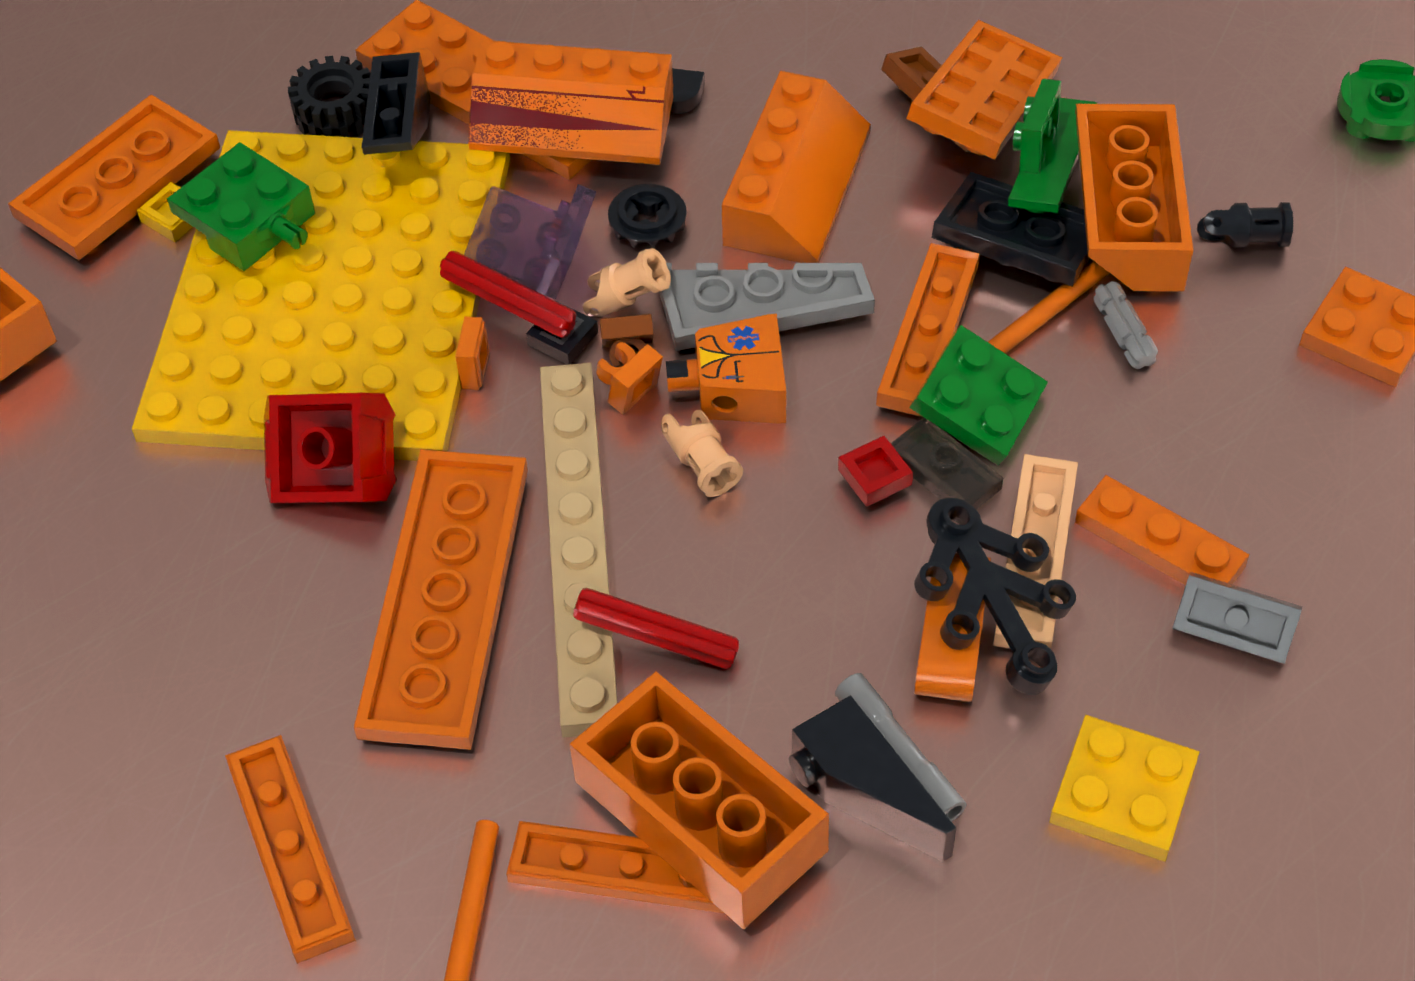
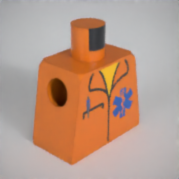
[666,314,786,424]

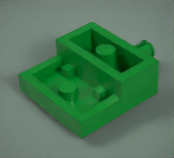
[167,142,315,271]

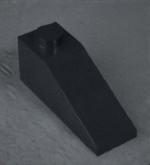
[362,52,431,155]
[789,695,956,862]

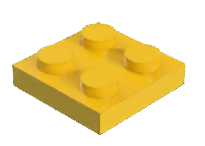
[1049,714,1200,862]

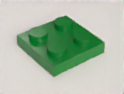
[909,325,1048,466]

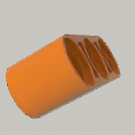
[914,553,991,703]

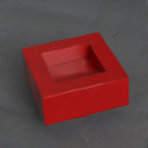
[838,435,913,507]

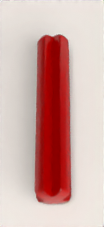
[439,251,576,338]
[573,588,739,669]

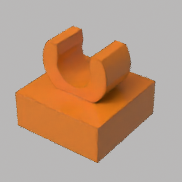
[596,342,663,415]

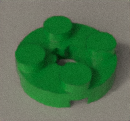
[1337,59,1415,142]

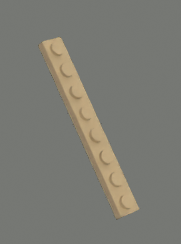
[540,363,618,738]

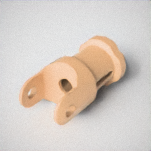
[583,248,671,317]
[661,410,744,497]

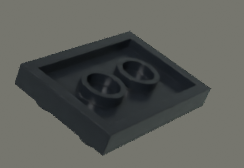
[931,172,1090,287]

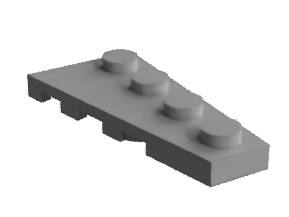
[659,263,875,351]

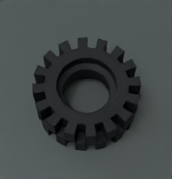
[288,56,371,137]

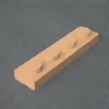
[993,454,1078,649]

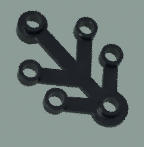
[914,498,1076,695]

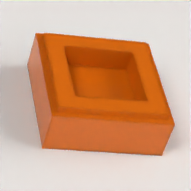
[455,316,490,390]

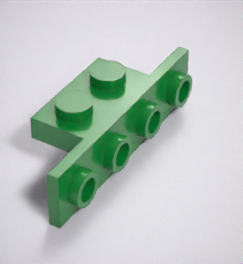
[1008,79,1097,213]

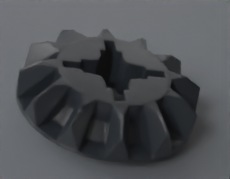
[608,184,687,248]

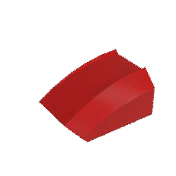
[264,392,397,503]

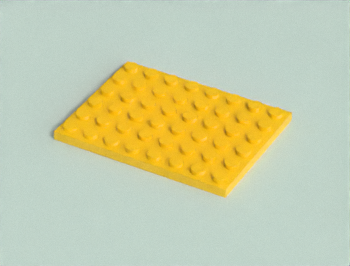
[132,130,510,461]

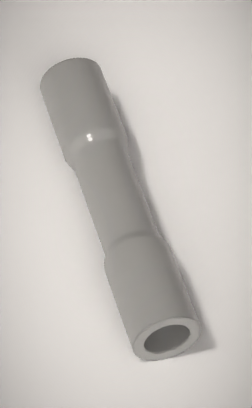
[835,673,967,822]

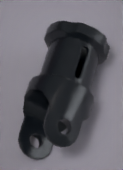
[1197,202,1293,248]

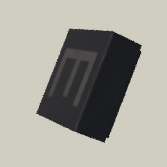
[526,301,598,365]

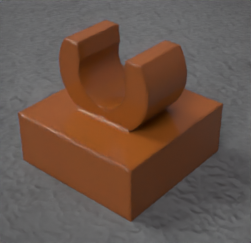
[600,314,654,367]

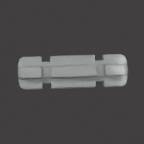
[1094,281,1158,369]

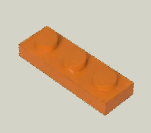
[1075,475,1250,586]

